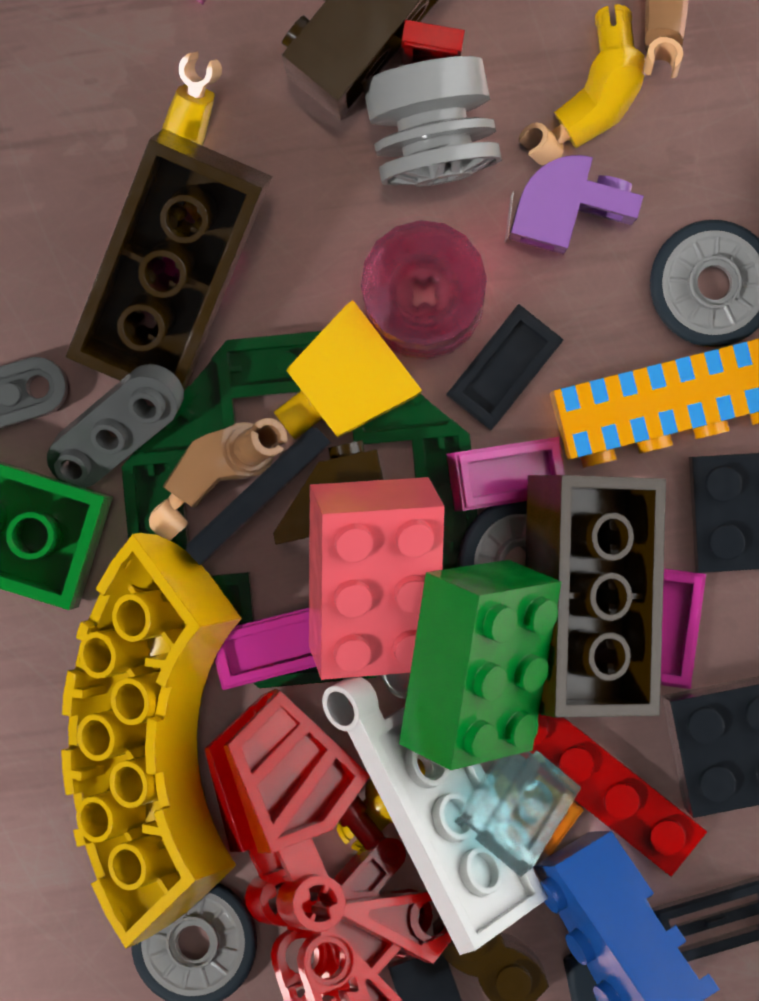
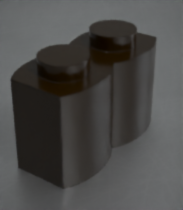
[432,916,549,1001]

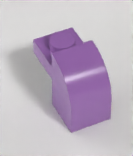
[508,155,644,255]

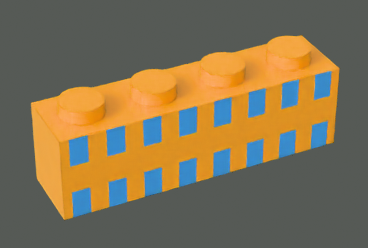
[549,339,759,468]

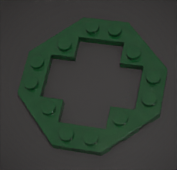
[121,331,478,689]

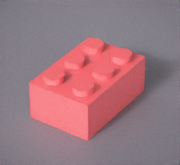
[309,477,444,680]

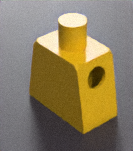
[274,300,422,440]

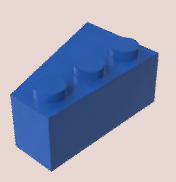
[533,831,720,1001]

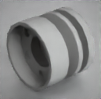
[362,56,502,187]

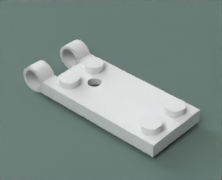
[322,673,548,955]

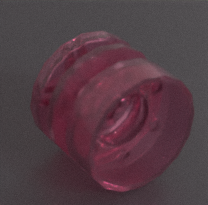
[361,220,487,360]

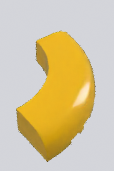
[61,533,242,949]

